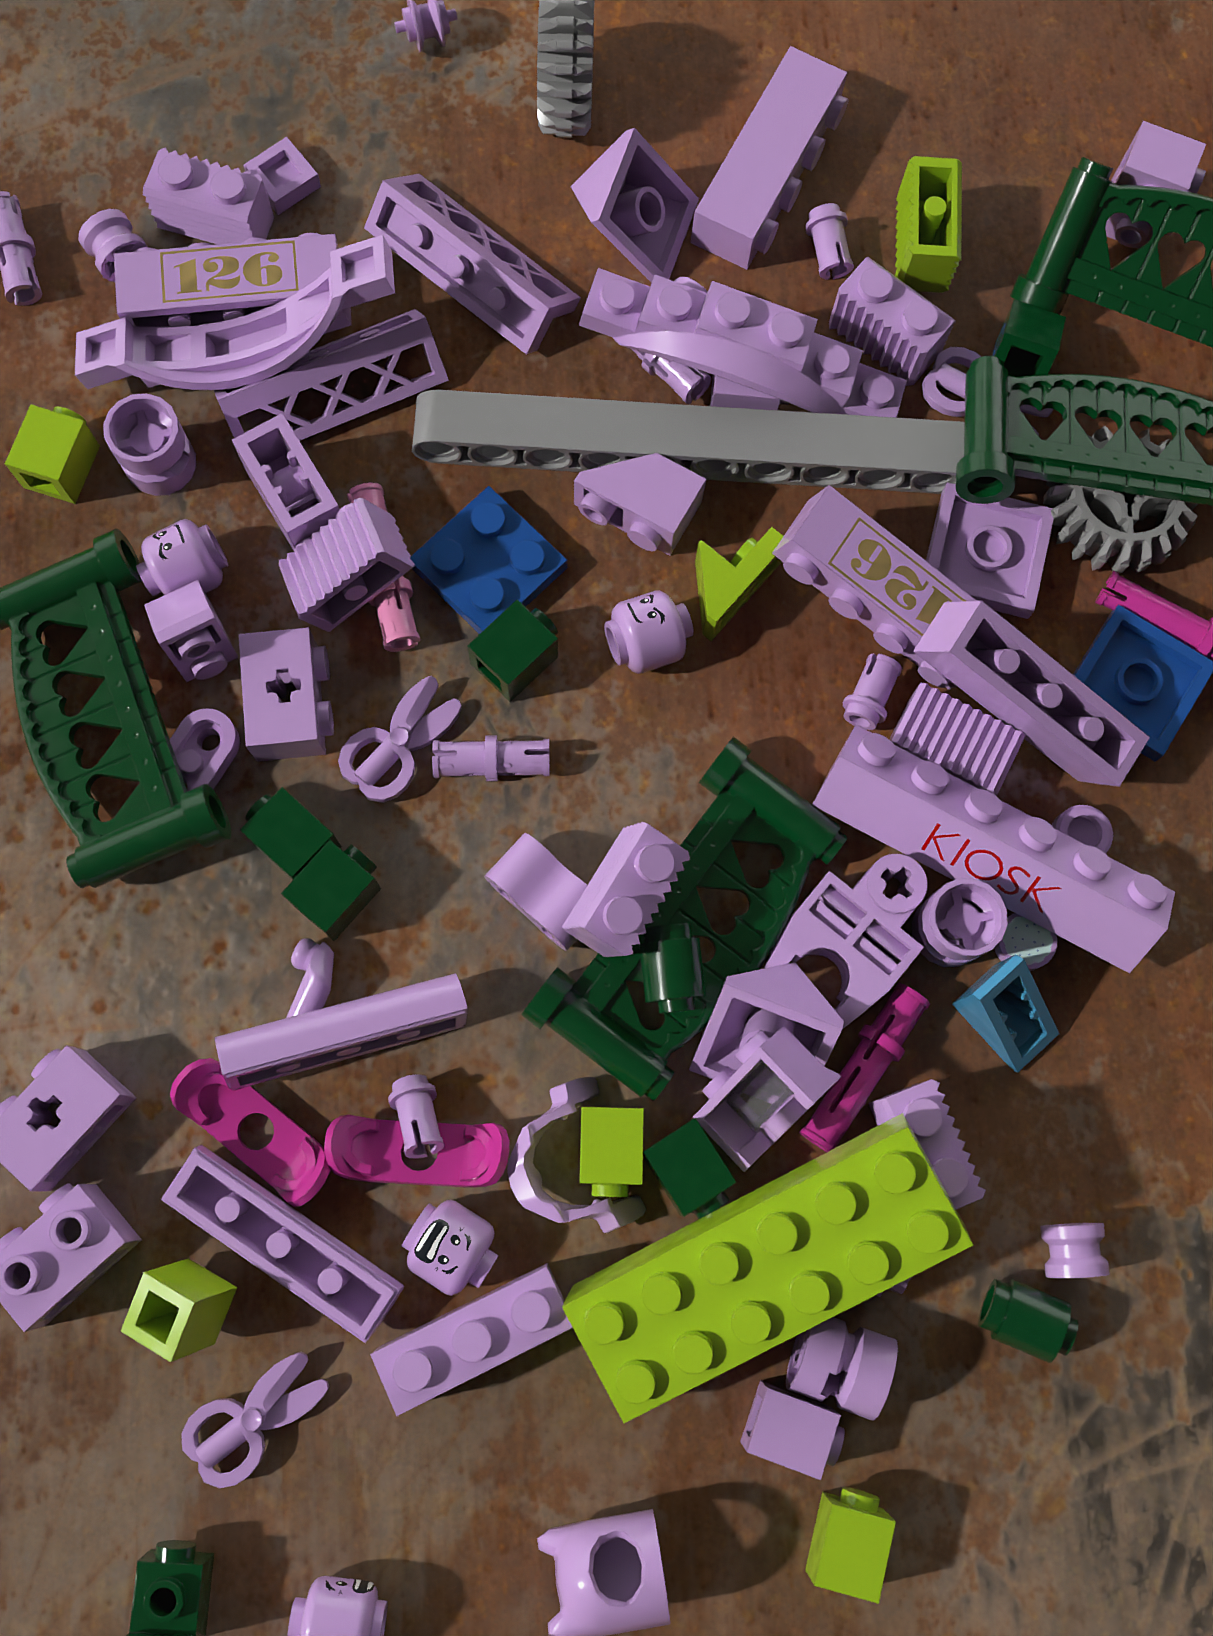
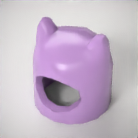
[537,1509,670,1636]

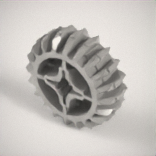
[537,0,595,138]
[1043,426,1198,574]

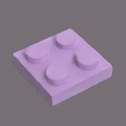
[926,482,1054,619]

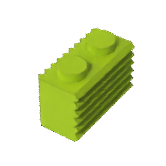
[895,156,962,293]

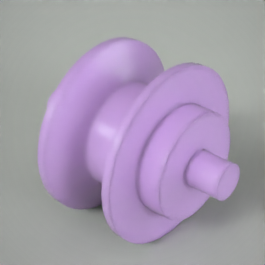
[394,0,458,52]

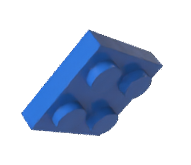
[410,486,567,634]
[1073,604,1213,762]

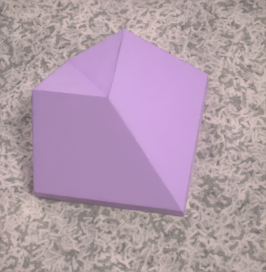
[571,128,699,283]
[689,962,844,1103]

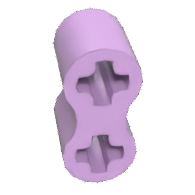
[484,833,587,951]

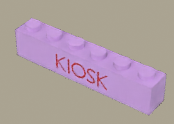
[812,725,1175,973]

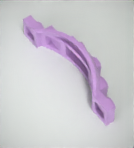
[75,234,395,390]
[579,268,907,418]

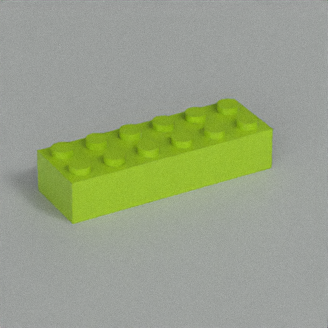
[562,1113,973,1423]

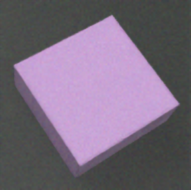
[243,137,321,215]

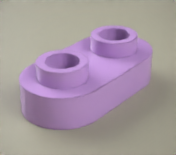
[170,708,240,791]

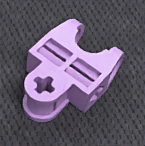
[764,854,927,1028]

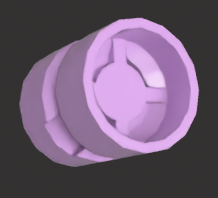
[103,393,196,496]
[912,878,1008,967]
[786,1317,898,1421]

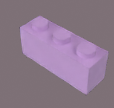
[370,1263,573,1416]

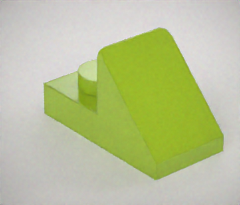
[695,527,783,641]

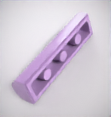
[215,973,468,1090]
[161,1145,404,1343]

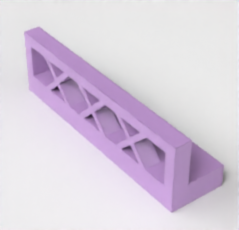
[364,174,581,355]
[213,309,449,441]

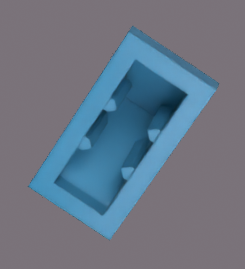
[952,954,1059,1073]

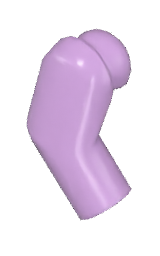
[286,938,334,1018]

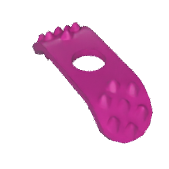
[170,1058,331,1207]
[324,1115,509,1188]

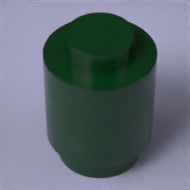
[639,923,706,1014]
[978,1279,1079,1363]

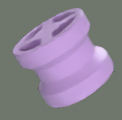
[78,209,148,282]
[1040,1223,1110,1278]

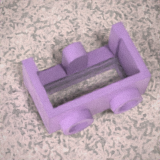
[693,1026,841,1172]

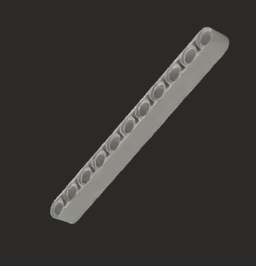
[412,390,1016,494]

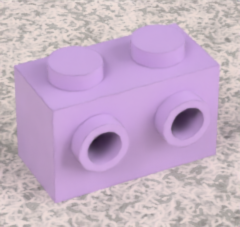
[1105,121,1206,249]
[0,1183,142,1332]

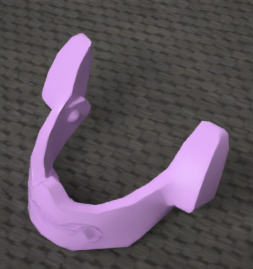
[507,1076,646,1233]

